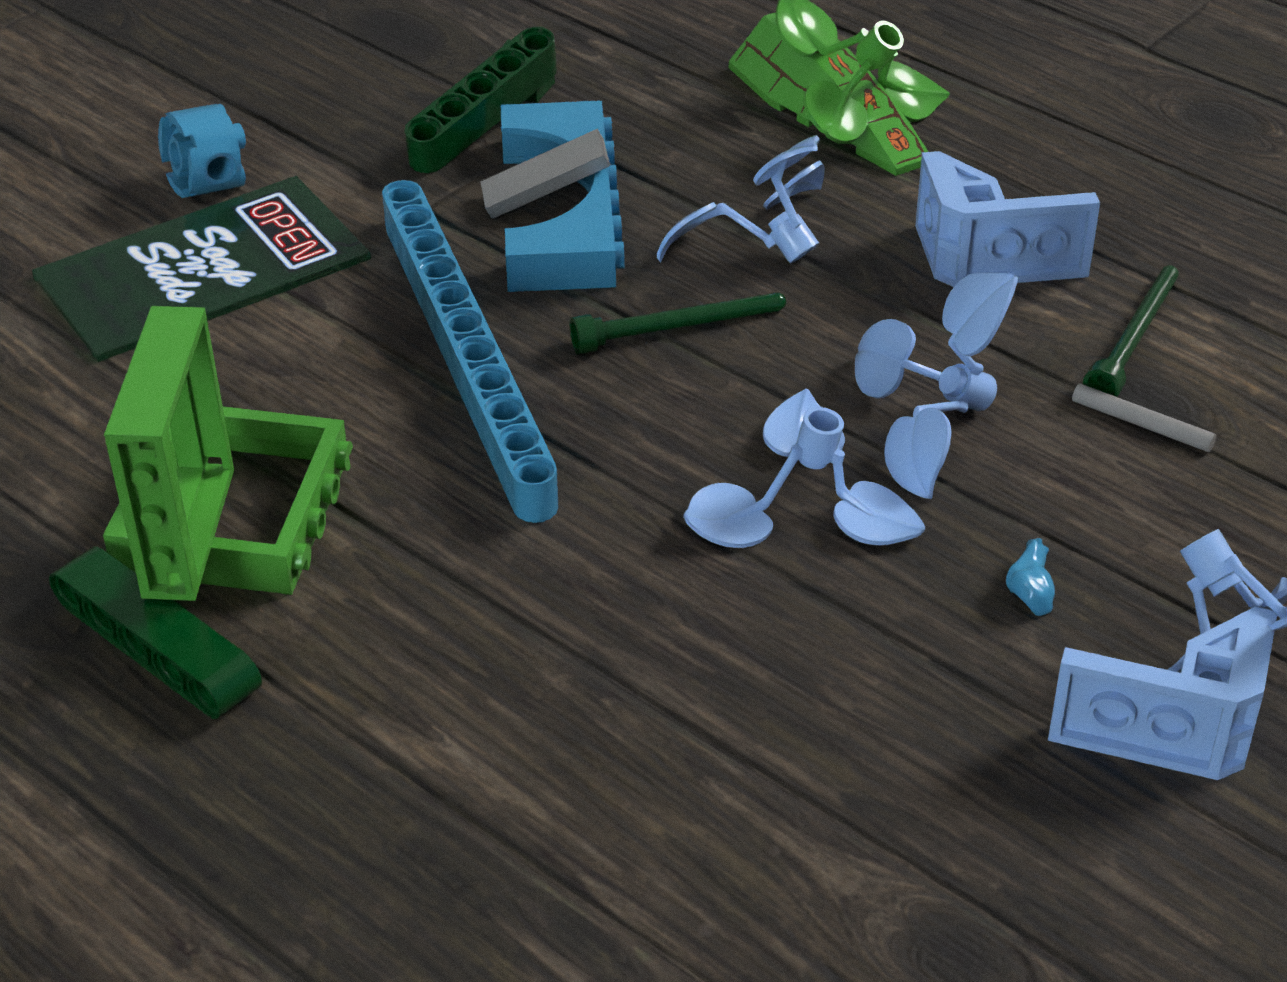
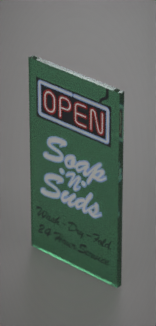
[32,175,371,362]

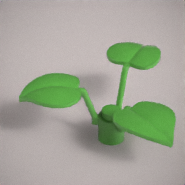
[775,0,950,144]

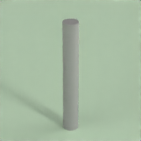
[1072,383,1217,452]

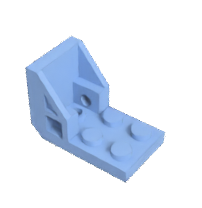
[915,151,1100,287]
[1048,607,1277,780]

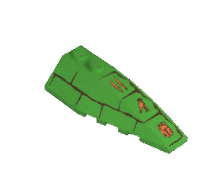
[729,12,928,176]

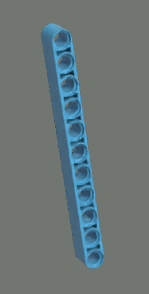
[382,180,558,523]

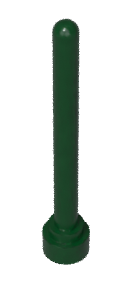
[1083,265,1179,397]
[569,293,786,354]

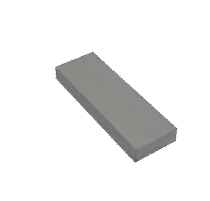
[481,128,610,219]

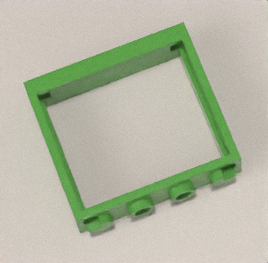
[104,306,234,601]
[103,406,353,595]

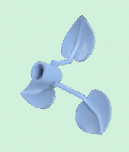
[657,135,825,264]
[855,273,1019,499]
[683,389,925,548]
[1167,529,1287,673]

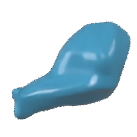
[1006,538,1055,616]

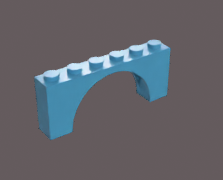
[501,101,625,292]

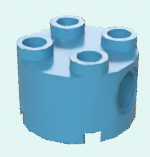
[158,104,246,198]

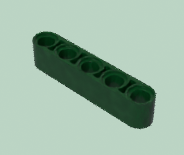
[404,27,557,173]
[49,546,262,719]

